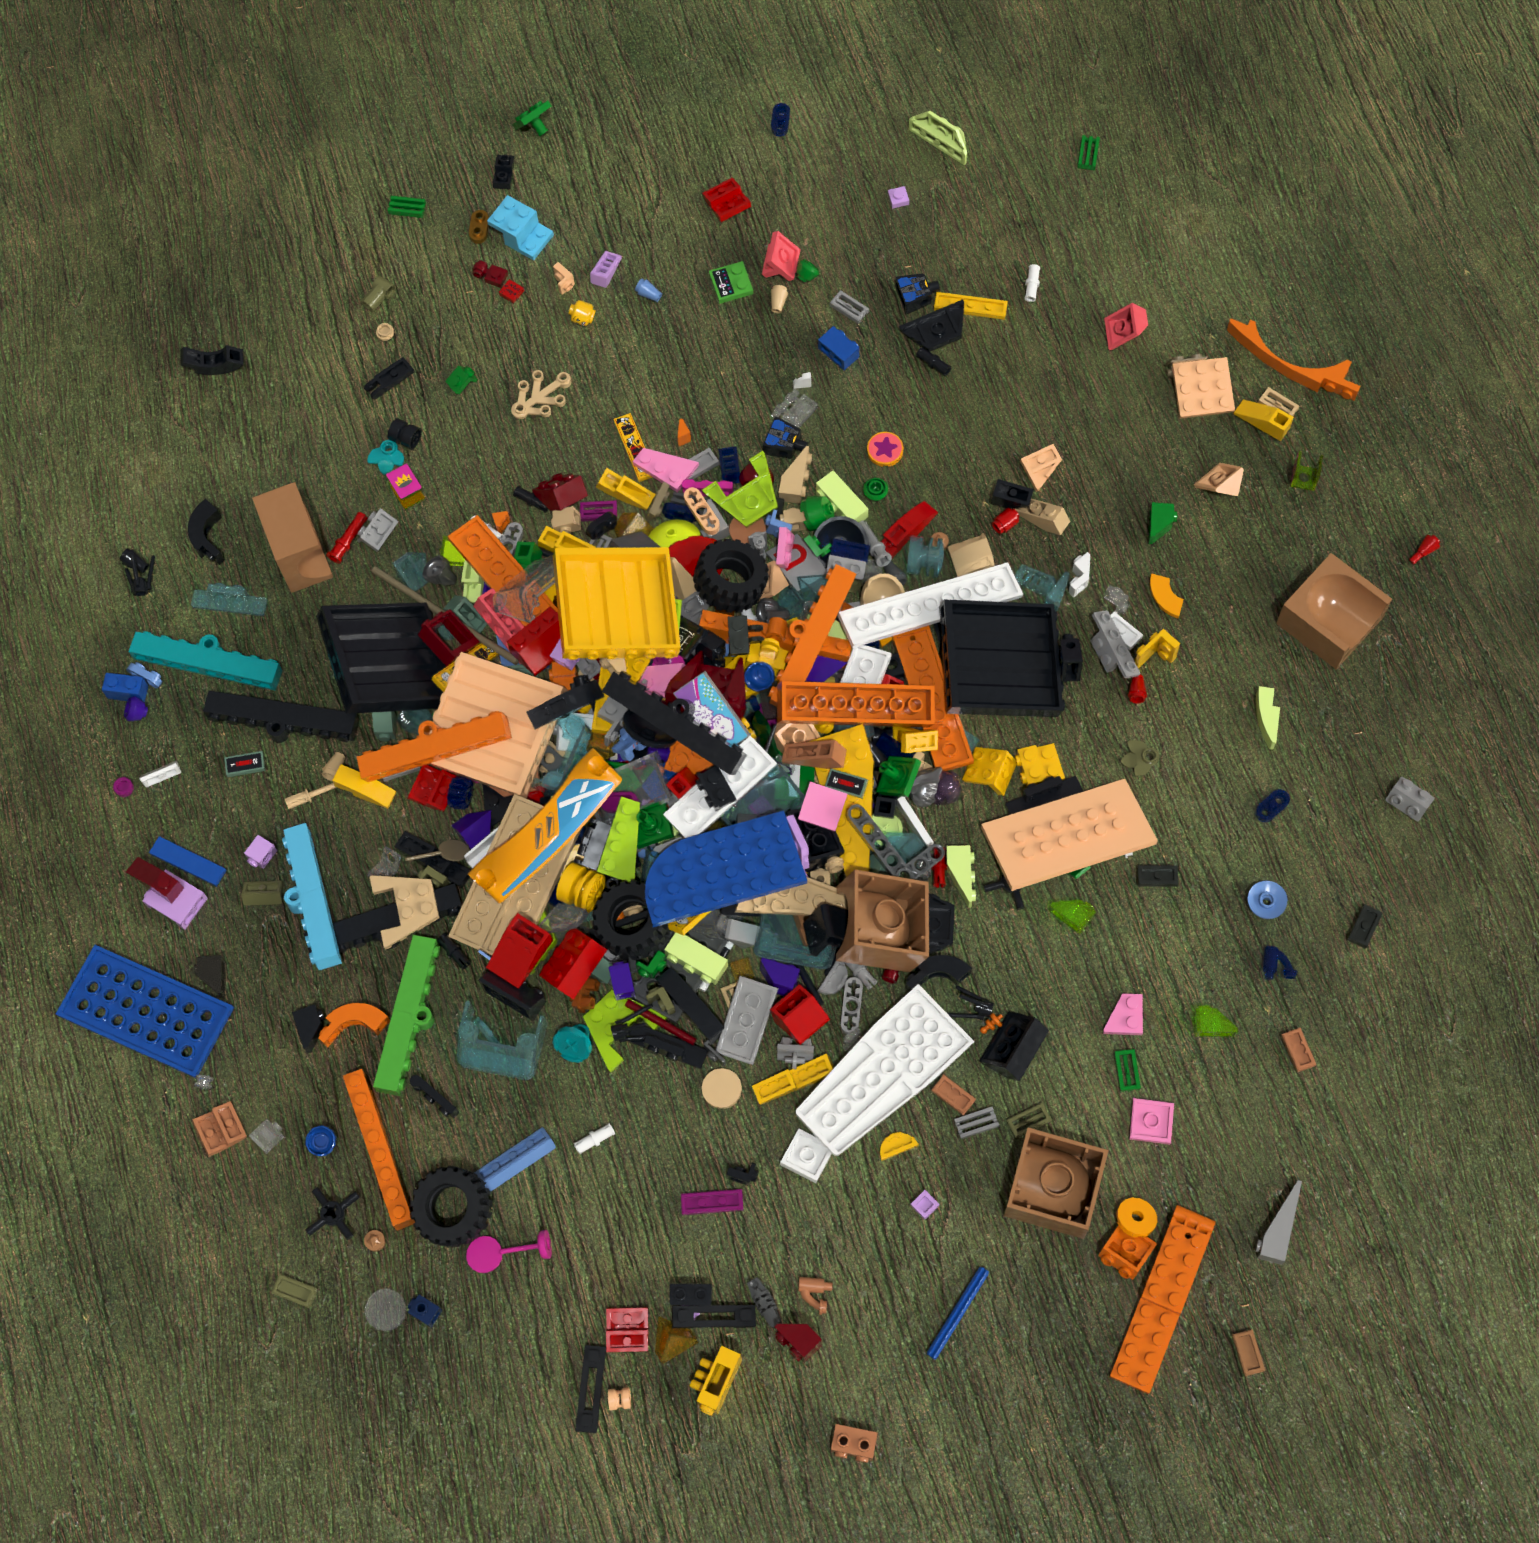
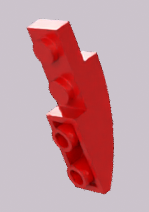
[881,501,938,559]

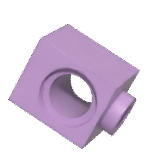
[244,835,277,869]

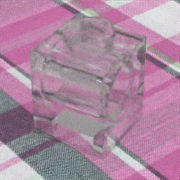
[249,1119,284,1154]

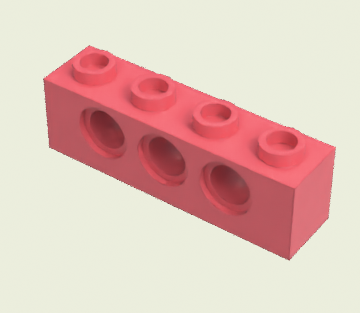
[473,588,524,664]

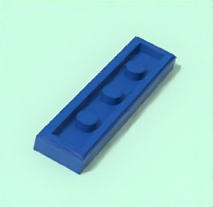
[149,836,227,887]

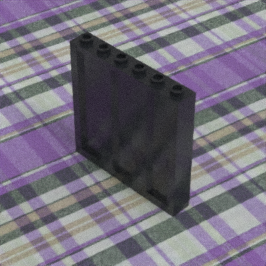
[939,599,1065,717]
[316,602,446,714]

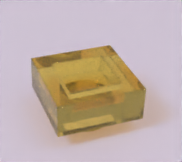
[729,958,754,983]

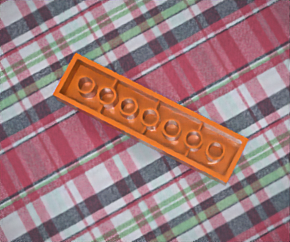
[777,681,935,727]

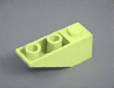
[946,845,976,908]

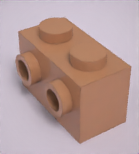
[831,1424,878,1463]

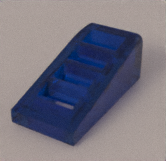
[718,446,740,484]

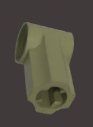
[361,276,396,312]

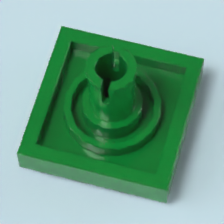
[512,100,551,136]
[876,756,921,797]
[636,799,674,849]

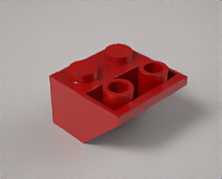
[770,984,830,1045]

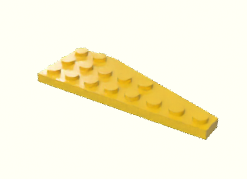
[809,724,875,877]

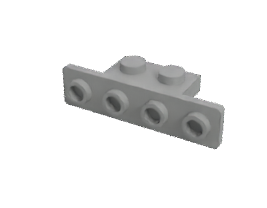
[1090,610,1140,678]
[598,679,649,747]

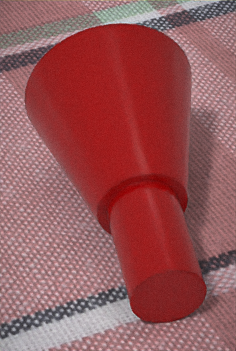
[1409,534,1440,565]

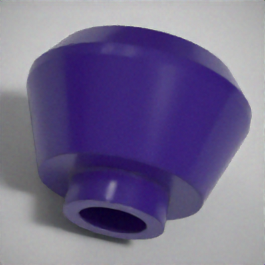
[124,696,148,722]

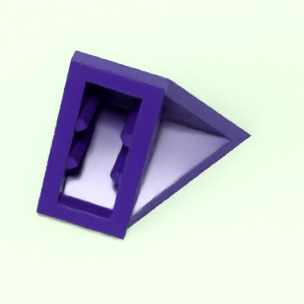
[805,655,847,682]
[451,810,491,850]

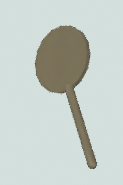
[405,840,470,861]

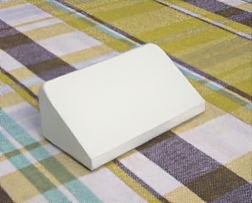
[140,761,181,787]

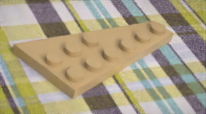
[735,877,848,916]

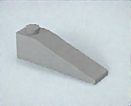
[1255,1180,1302,1265]

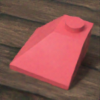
[1104,303,1148,350]

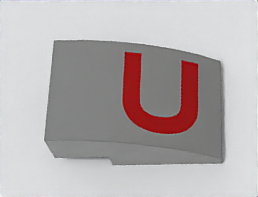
[766,534,827,596]

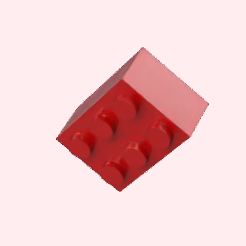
[539,926,607,1000]

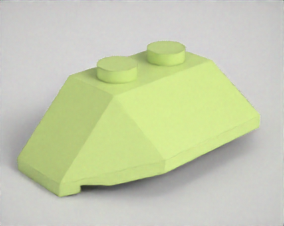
[909,111,967,165]

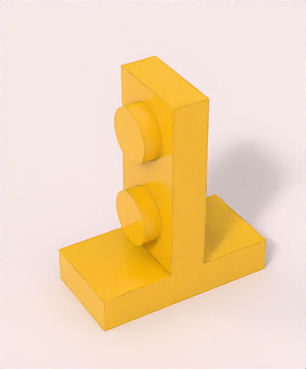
[892,726,938,753]

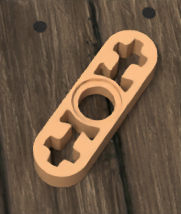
[684,487,720,535]

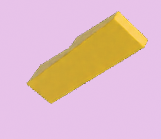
[752,1054,834,1105]

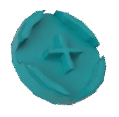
[553,1024,592,1063]

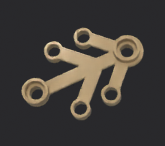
[511,370,571,419]

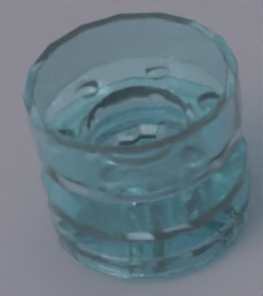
[907,535,944,578]

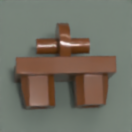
[569,977,600,1013]

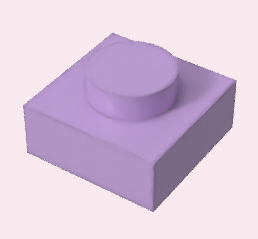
[888,186,909,209]
[910,1190,940,1220]

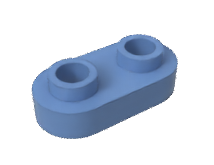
[126,662,162,688]

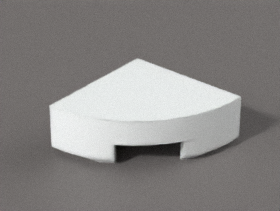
[793,372,811,389]

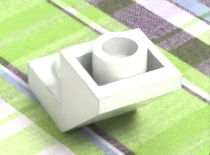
[1068,552,1090,598]

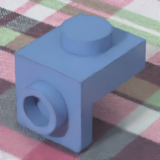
[764,509,792,538]

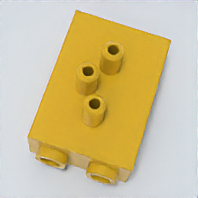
[689,1346,742,1416]

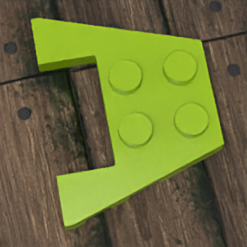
[702,451,778,527]
[583,990,667,1073]

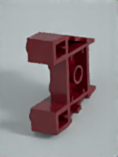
[665,651,746,721]

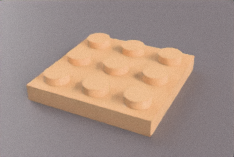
[1172,357,1235,419]

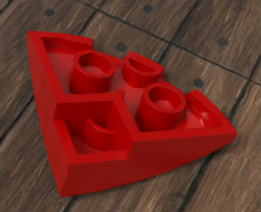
[669,536,723,577]

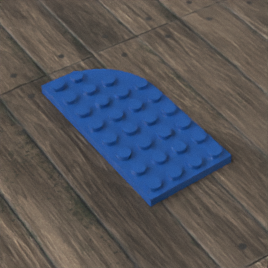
[645,811,807,927]

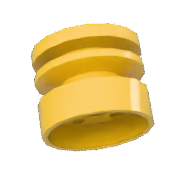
[556,862,606,913]

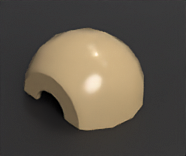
[860,574,905,605]

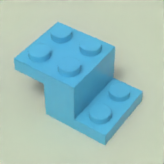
[487,195,554,261]

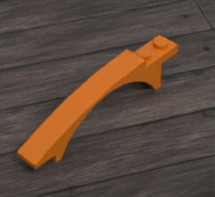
[1227,318,1361,401]

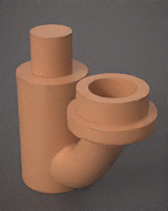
[799,1277,833,1315]

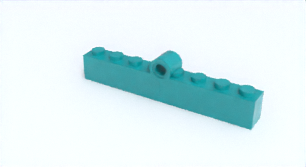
[128,631,283,691]

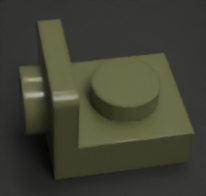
[417,866,450,888]
[646,987,676,1016]

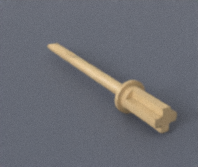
[285,783,337,809]

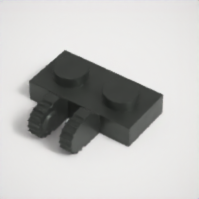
[728,615,764,656]

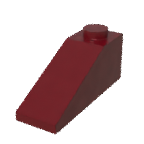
[126,857,184,904]

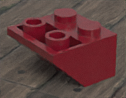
[532,473,588,511]
[774,1324,822,1363]

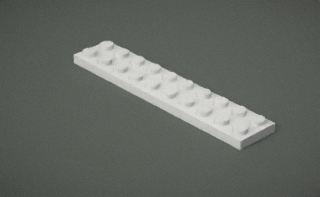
[837,562,1023,648]

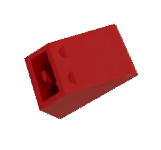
[486,913,553,989]

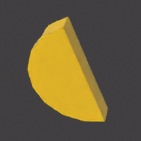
[880,1132,919,1161]

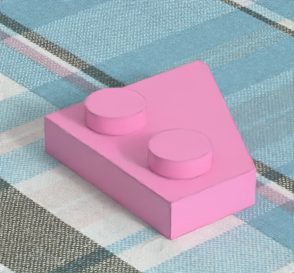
[776,527,795,568]
[1103,994,1143,1035]

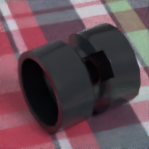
[387,418,422,450]

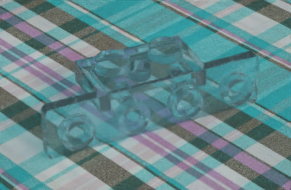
[191,583,268,616]

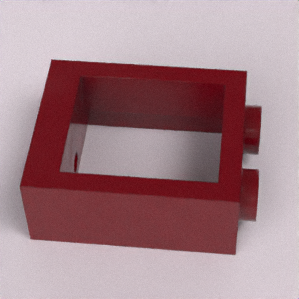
[418,609,480,667]

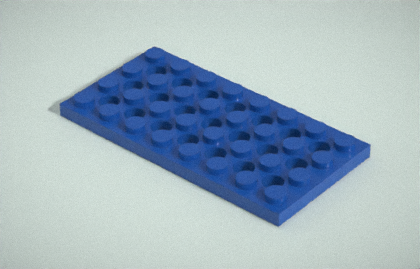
[56,945,234,1078]

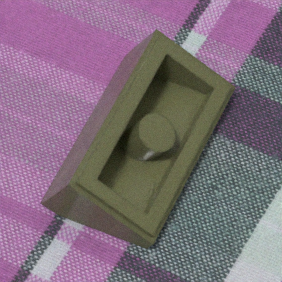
[241,881,283,906]

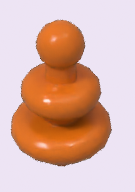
[980,1013,1003,1034]

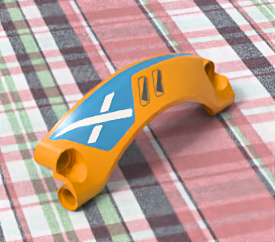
[468,748,622,903]

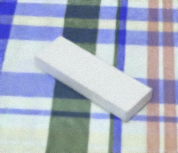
[897,797,934,851]

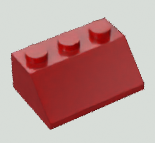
[506,607,560,676]

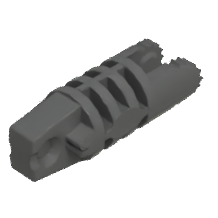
[747,1277,782,1329]

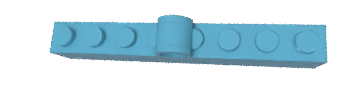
[282,823,342,970]

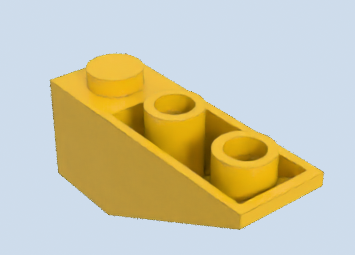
[1233,399,1294,441]

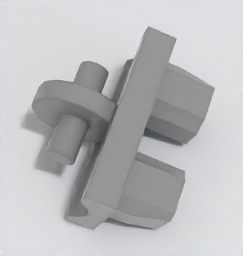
[777,1037,814,1069]

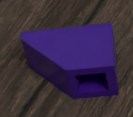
[760,957,800,996]
[609,962,636,1001]

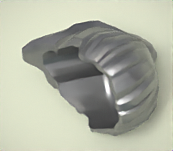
[422,555,457,586]
[756,598,790,623]
[910,767,943,807]

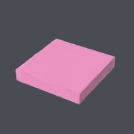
[798,782,847,832]
[1129,1098,1174,1145]

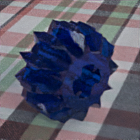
[447,776,474,810]

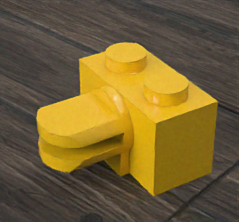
[744,638,788,678]

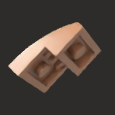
[192,1101,247,1157]

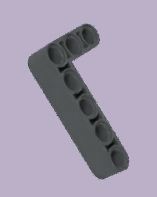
[846,804,945,880]

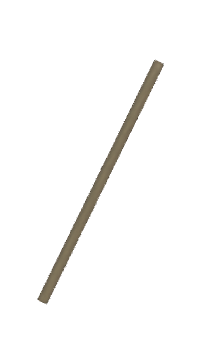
[372,566,519,665]

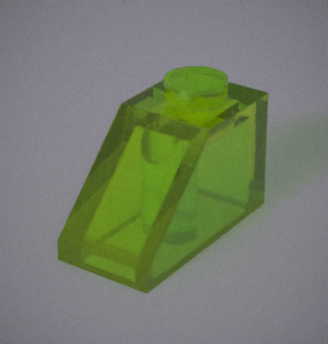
[1049,900,1096,935]
[1193,1005,1238,1037]

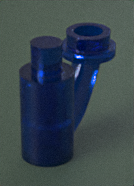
[1263,946,1298,980]

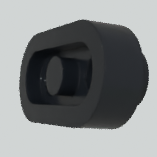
[586,511,617,540]

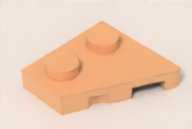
[1020,444,1062,492]

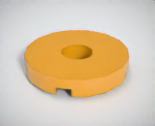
[1116,1197,1157,1238]

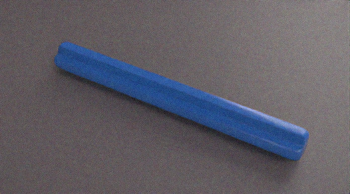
[927,1267,989,1359]

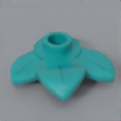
[367,440,404,475]

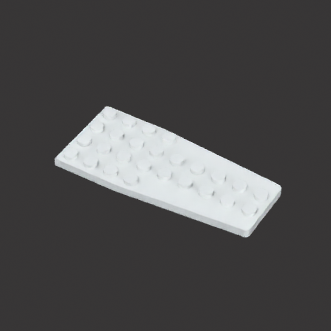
[795,984,974,1156]

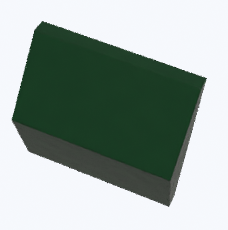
[752,710,780,759]

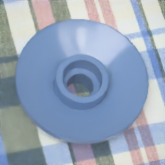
[1247,881,1288,919]

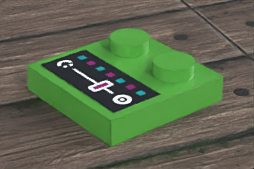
[709,261,753,304]

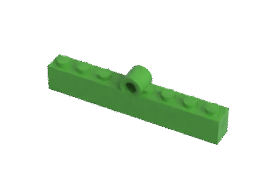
[373,935,441,1096]

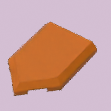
[664,741,714,775]

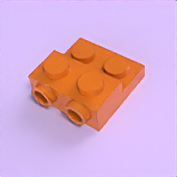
[1098,1225,1157,1280]

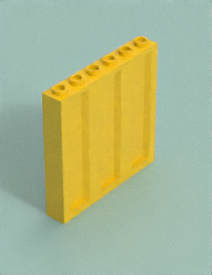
[553,547,681,660]

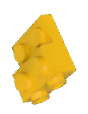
[1014,743,1065,787]

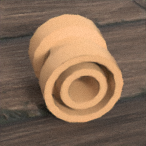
[608,1387,631,1411]

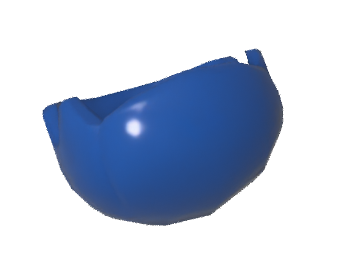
[744,661,775,692]
[305,1125,336,1156]

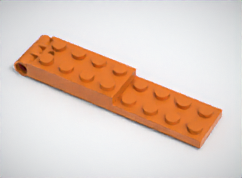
[448,515,558,662]
[891,625,974,772]
[1109,1205,1216,1395]

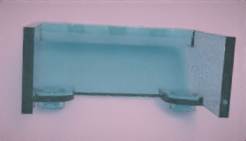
[457,1001,547,1080]

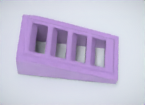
[590,251,622,288]

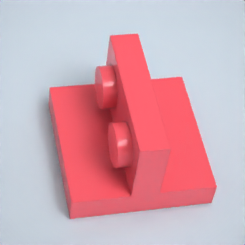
[762,231,800,281]

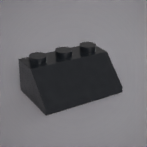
[786,808,845,872]
[478,971,546,1021]
[979,1011,1049,1081]

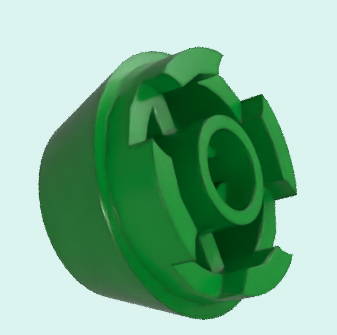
[800,496,834,531]

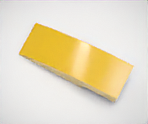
[596,468,656,510]
[538,526,596,552]
[332,764,396,809]

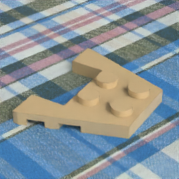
[370,875,440,950]

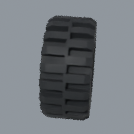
[693,539,769,613]
[592,880,671,960]
[409,1166,493,1247]

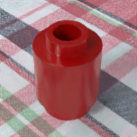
[991,508,1020,534]

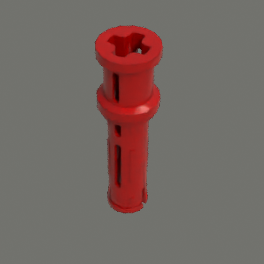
[326,512,368,564]

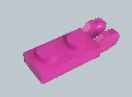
[681,479,734,497]

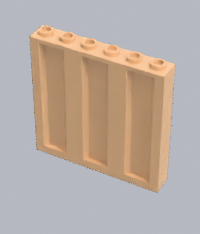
[429,652,568,798]

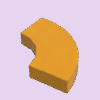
[1150,573,1184,618]

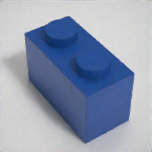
[818,326,859,370]
[102,673,149,702]

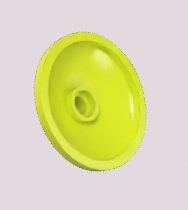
[648,519,701,547]

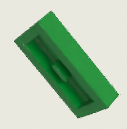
[1078,135,1100,170]
[387,196,426,218]
[1114,1049,1141,1092]

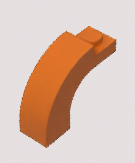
[318,1003,390,1048]

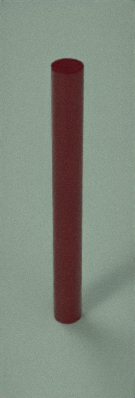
[625,999,697,1046]

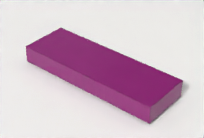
[681,1189,744,1216]

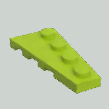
[596,796,640,883]

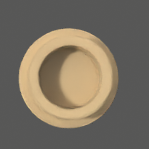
[376,323,394,341]
[825,856,844,874]

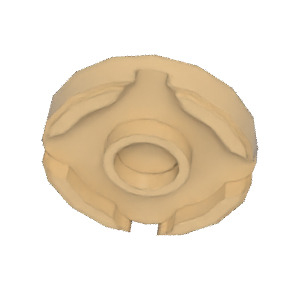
[701,1068,742,1109]

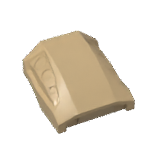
[947,533,995,577]

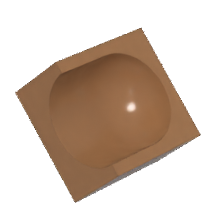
[252,482,333,593]
[1276,553,1392,670]
[836,870,929,972]
[1004,1128,1109,1239]

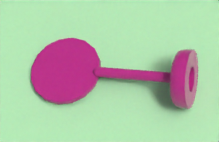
[466,1230,552,1273]

